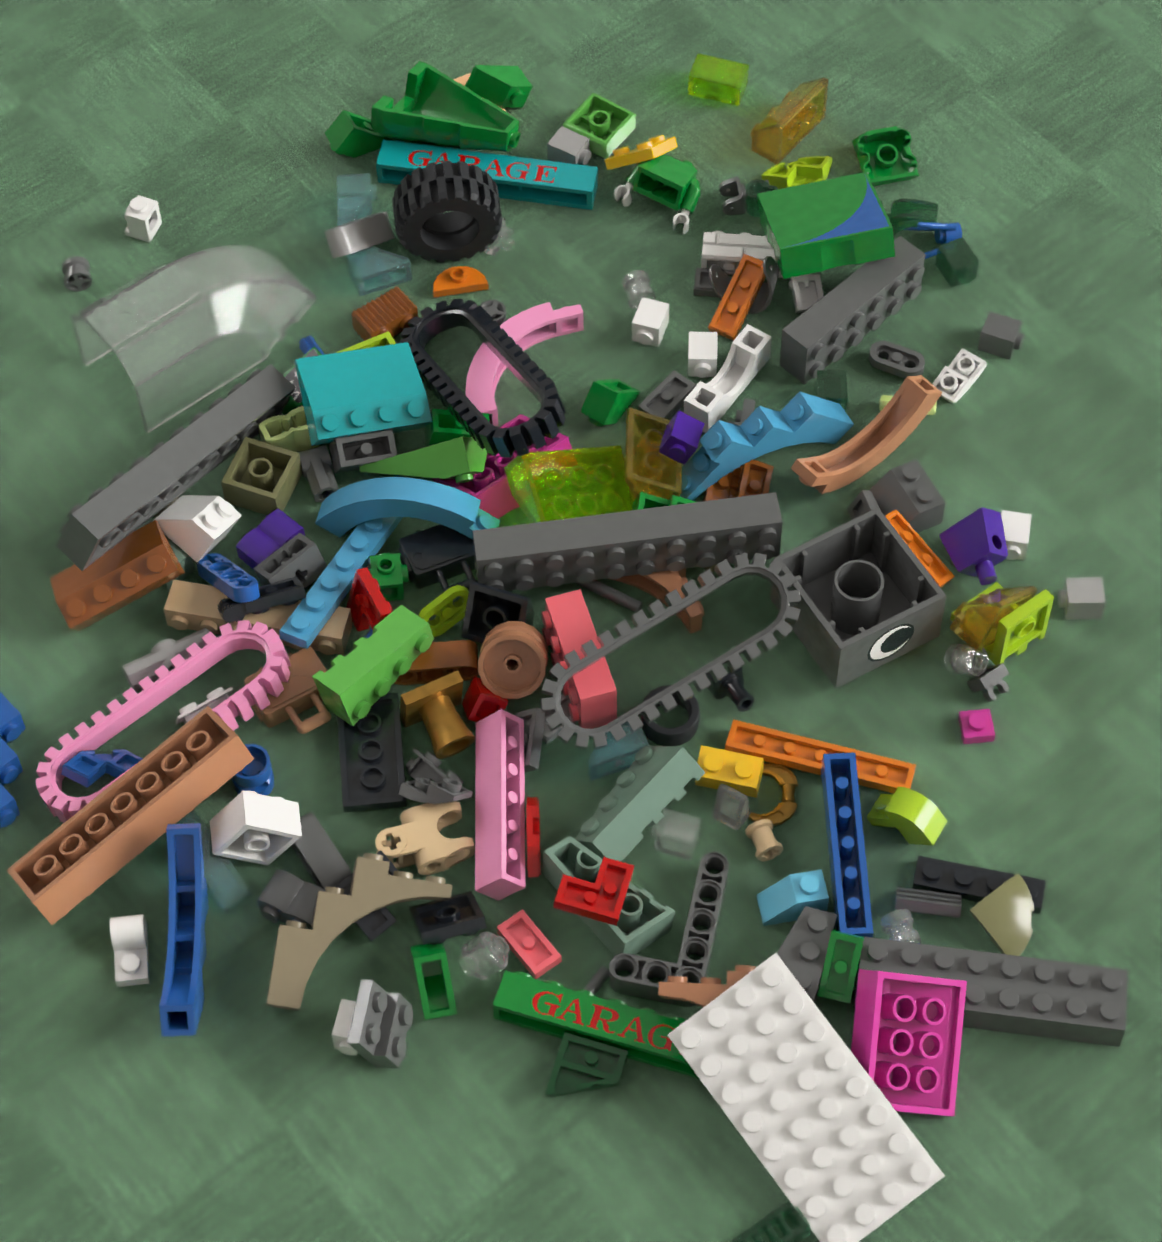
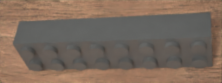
[854,936,1128,1047]

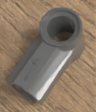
[297,445,339,503]

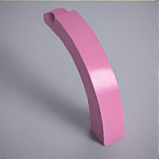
[465,302,584,427]

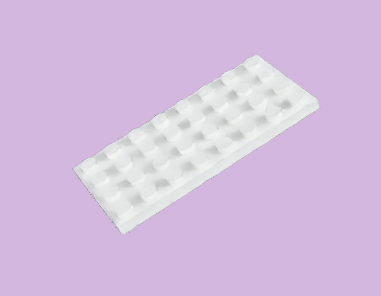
[668,953,945,1242]

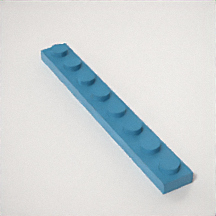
[279,475,403,649]

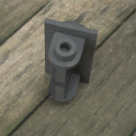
[406,748,464,783]

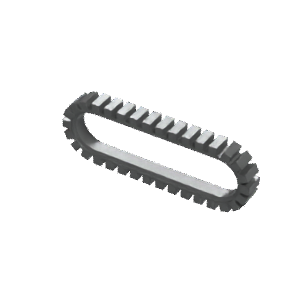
[541,553,801,750]

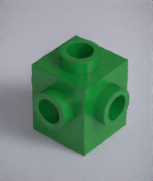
[368,553,409,601]

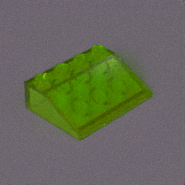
[504,445,636,523]

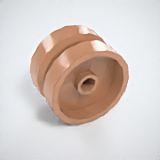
[478,621,548,699]

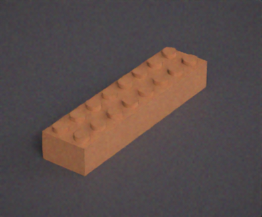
[6,706,254,925]

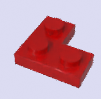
[346,567,393,631]
[553,857,635,926]

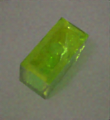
[688,53,749,106]

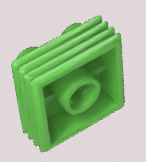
[563,93,636,159]

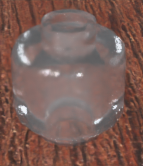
[459,931,509,980]

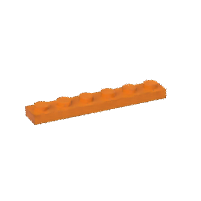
[725,719,916,794]

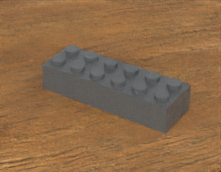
[779,236,926,385]

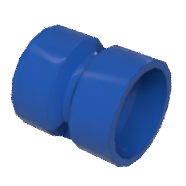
[232,744,274,796]

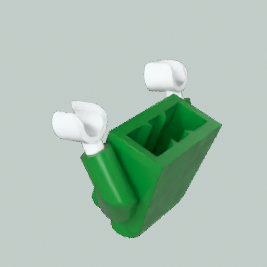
[614,155,701,234]

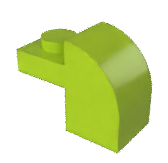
[866,786,947,846]

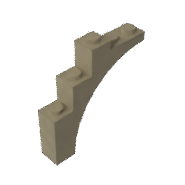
[265,853,453,1011]

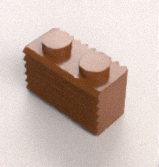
[351,286,418,341]

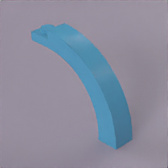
[315,477,500,539]

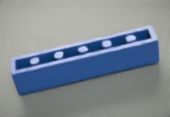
[821,752,873,937]

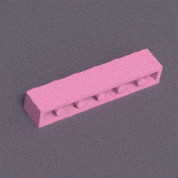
[475,709,525,901]

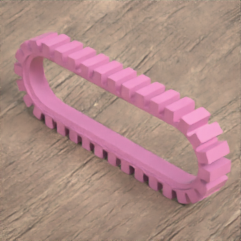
[35,620,291,823]

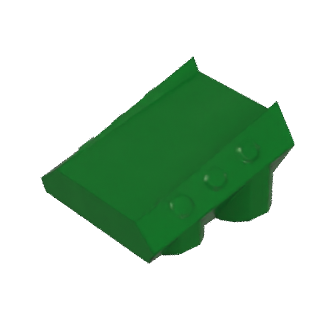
[852,126,919,186]

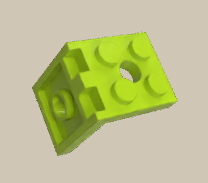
[950,582,1054,665]

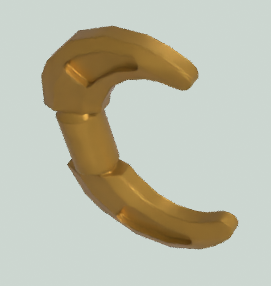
[748,763,799,826]

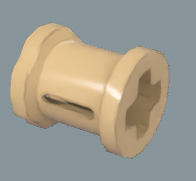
[745,819,783,862]

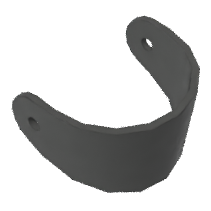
[709,256,780,315]

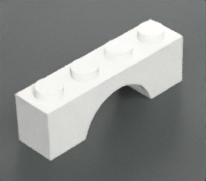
[684,324,772,433]

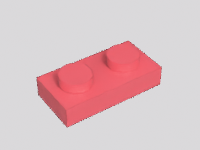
[496,909,562,979]

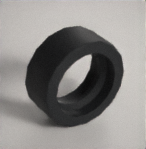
[641,685,700,746]

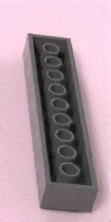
[56,364,296,571]
[472,492,783,591]

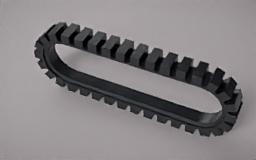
[400,299,566,458]

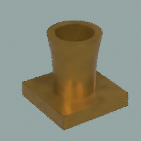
[400,670,475,759]

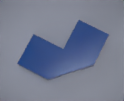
[61,749,143,788]

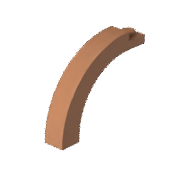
[791,375,942,494]

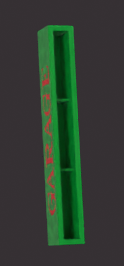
[492,970,699,1079]

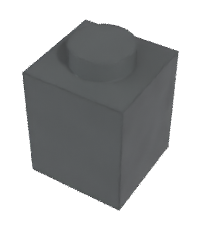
[978,311,1025,360]

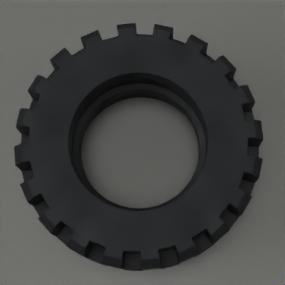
[392,160,502,263]

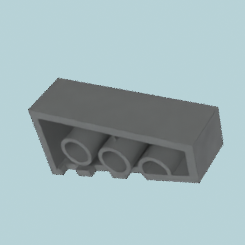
[777,906,837,1003]

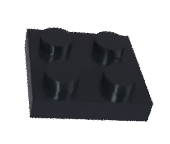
[409,891,487,945]

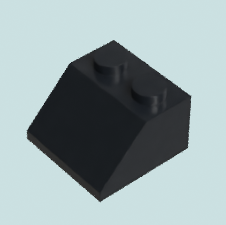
[461,581,535,643]

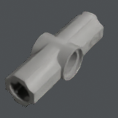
[122,628,209,691]

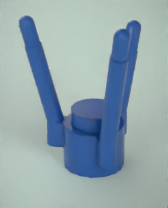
[897,222,962,259]

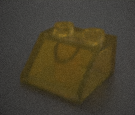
[950,586,1038,651]

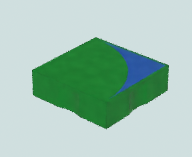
[757,172,895,279]

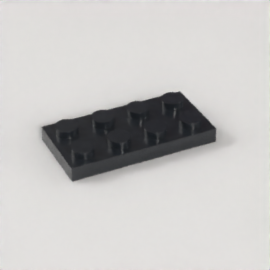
[337,693,407,813]

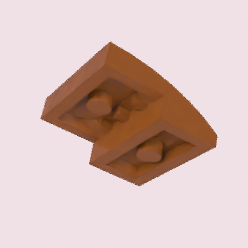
[703,459,774,501]

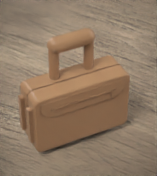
[244,646,331,734]

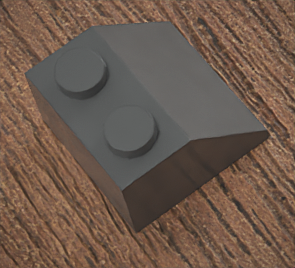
[869,459,946,533]

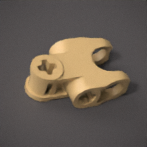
[375,801,475,875]

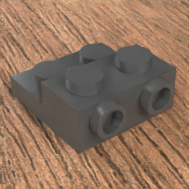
[347,980,413,1069]

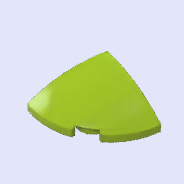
[761,156,832,190]

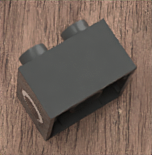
[770,507,947,689]

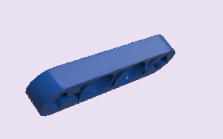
[196,553,260,603]

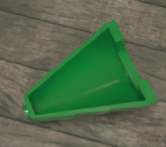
[371,61,521,152]

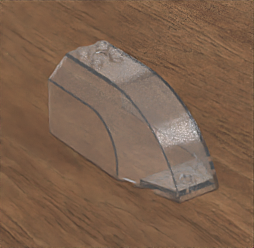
[71,245,317,433]

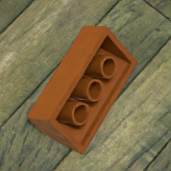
[50,520,185,631]

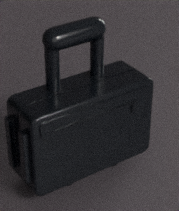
[399,524,477,592]

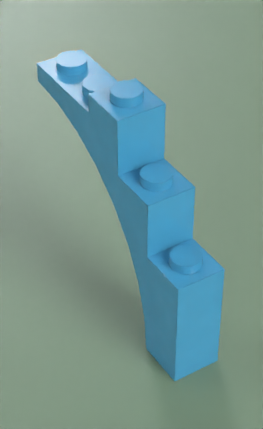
[668,391,854,501]

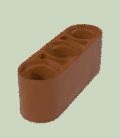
[394,640,479,685]

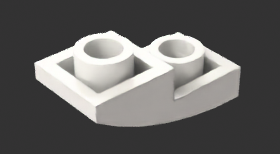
[932,348,987,404]

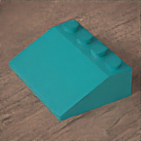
[294,342,432,446]

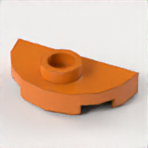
[433,266,489,298]

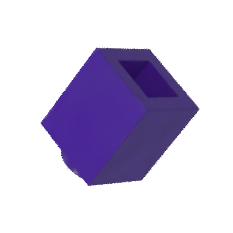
[659,410,705,465]

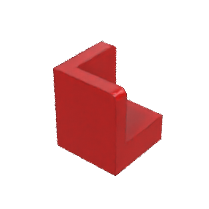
[462,676,508,722]

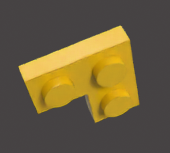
[605,134,678,170]

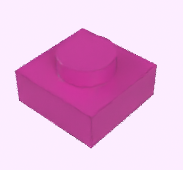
[958,709,995,744]

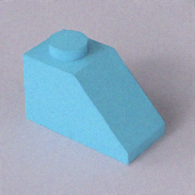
[756,869,829,926]

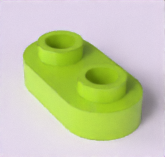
[418,585,469,637]

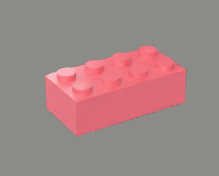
[541,589,617,729]

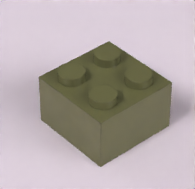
[221,437,303,515]

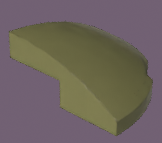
[969,873,1034,956]

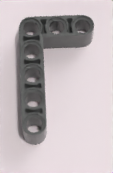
[609,851,729,1007]

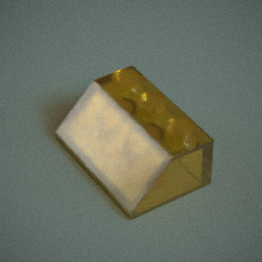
[751,77,829,165]
[624,407,682,500]

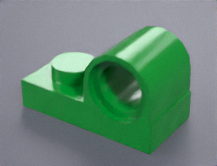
[817,930,864,1003]

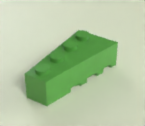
[312,605,434,726]

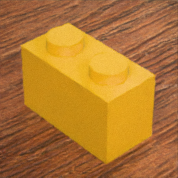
[695,745,764,798]

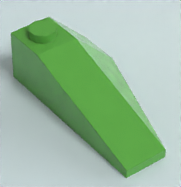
[359,436,487,484]

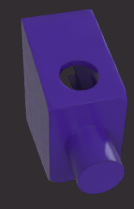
[939,507,1008,585]

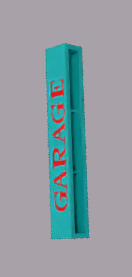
[376,140,598,210]

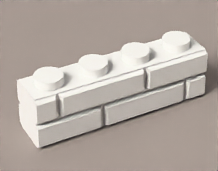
[701,231,813,279]

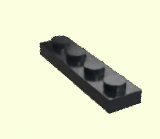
[912,855,1046,914]

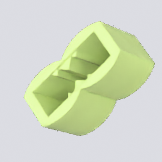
[258,406,319,452]

